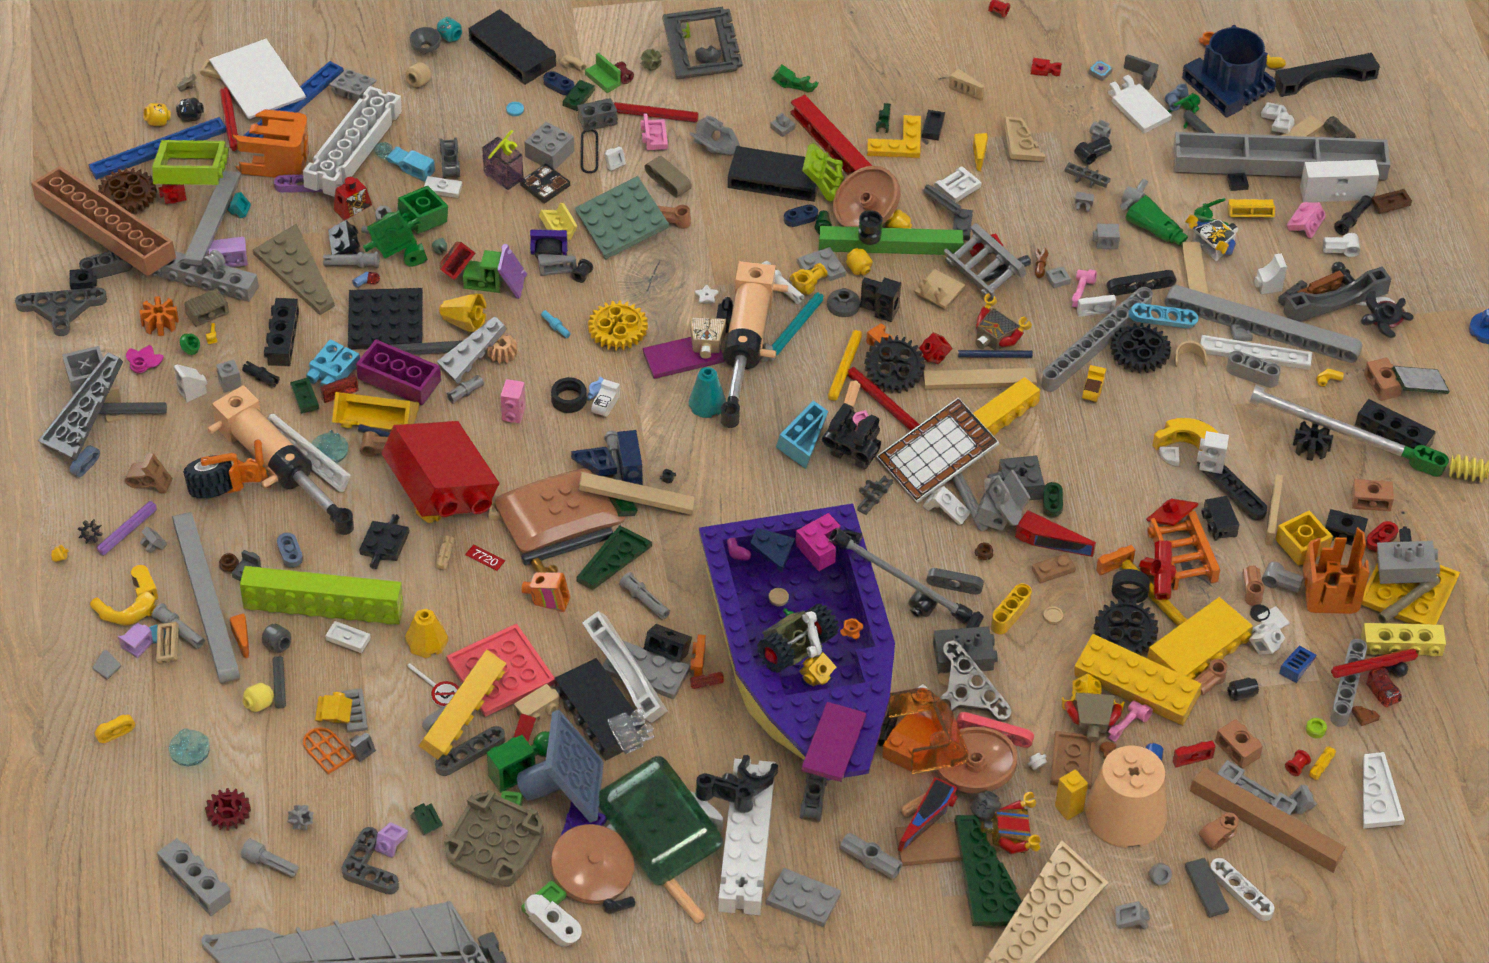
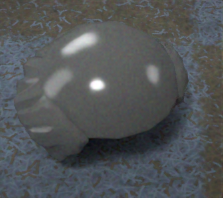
[695,46,721,63]

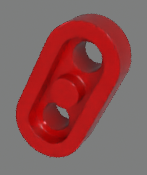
[1366,521,1398,552]

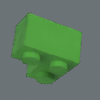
[463,250,503,293]

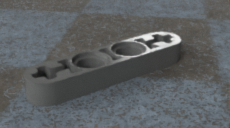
[435,726,505,776]

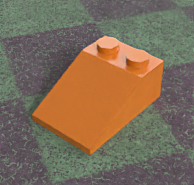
[883,710,947,775]

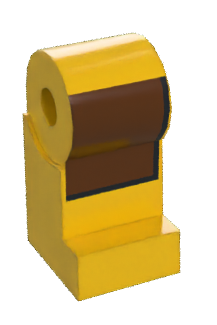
[1082,365,1106,402]
[131,565,158,600]

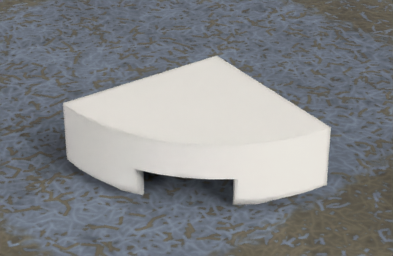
[1159,447,1179,466]

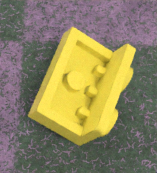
[539,203,577,240]

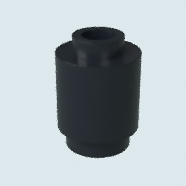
[1227,677,1259,701]

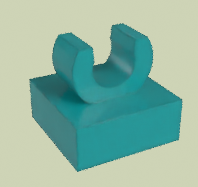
[227,192,251,218]

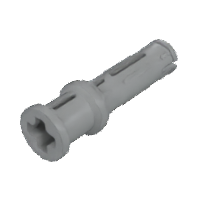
[323,251,380,268]
[619,572,670,620]
[152,603,205,649]

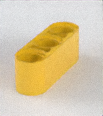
[991,583,1032,635]

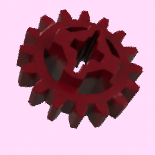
[205,788,251,831]

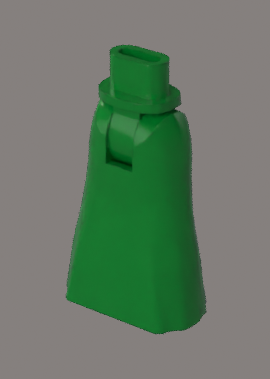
[1126,195,1188,246]

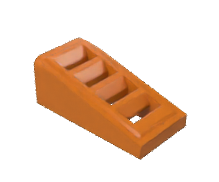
[230,613,249,659]

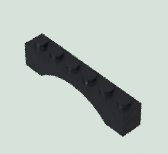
[1274,53,1380,97]

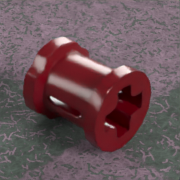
[614,61,634,84]

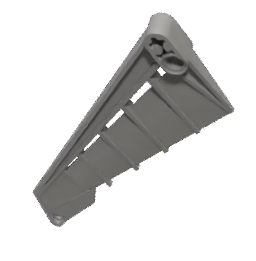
[201,901,488,963]

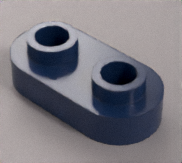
[543,71,575,96]
[784,204,818,227]

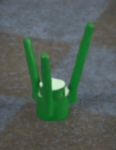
[1167,93,1201,129]
[1194,198,1229,226]

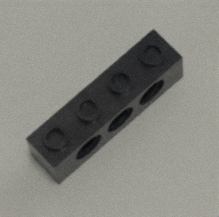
[264,298,299,366]
[1355,399,1436,449]

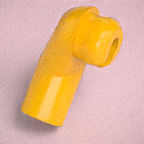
[1316,369,1344,387]

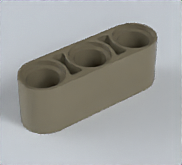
[645,156,692,197]

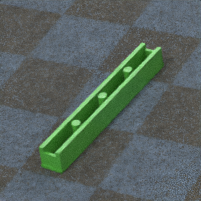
[818,226,964,255]

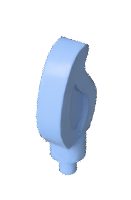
[587,377,604,400]

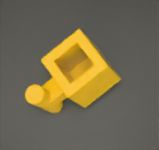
[315,692,353,723]

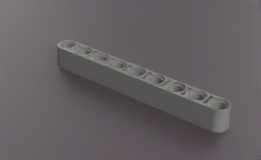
[1041,287,1153,392]

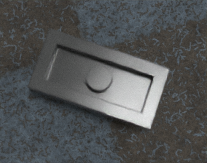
[953,209,973,241]

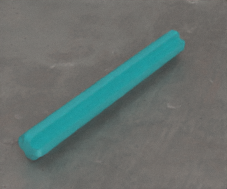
[771,292,824,356]

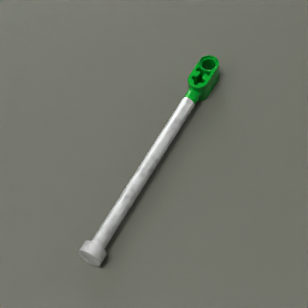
[1249,385,1449,477]

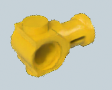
[789,263,828,297]

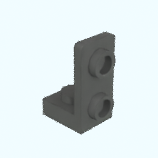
[1124,54,1159,90]

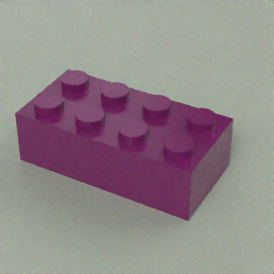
[356,339,441,405]

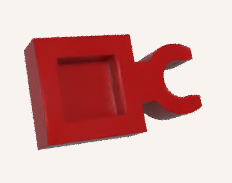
[1031,58,1062,77]

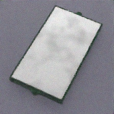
[1392,366,1450,394]

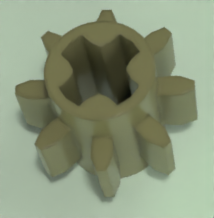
[641,48,662,71]

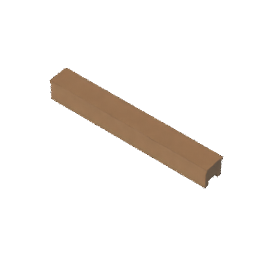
[1190,767,1346,873]

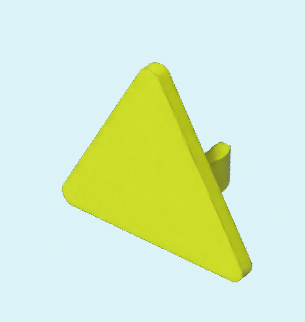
[488,130,517,159]

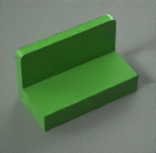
[585,53,620,93]

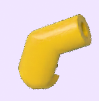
[1266,54,1286,69]

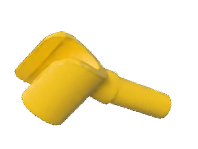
[205,323,218,344]

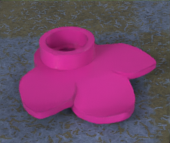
[126,345,164,373]

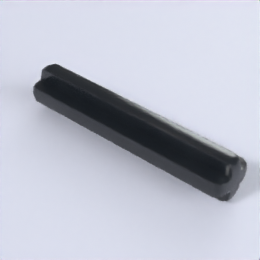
[983,255,1031,282]

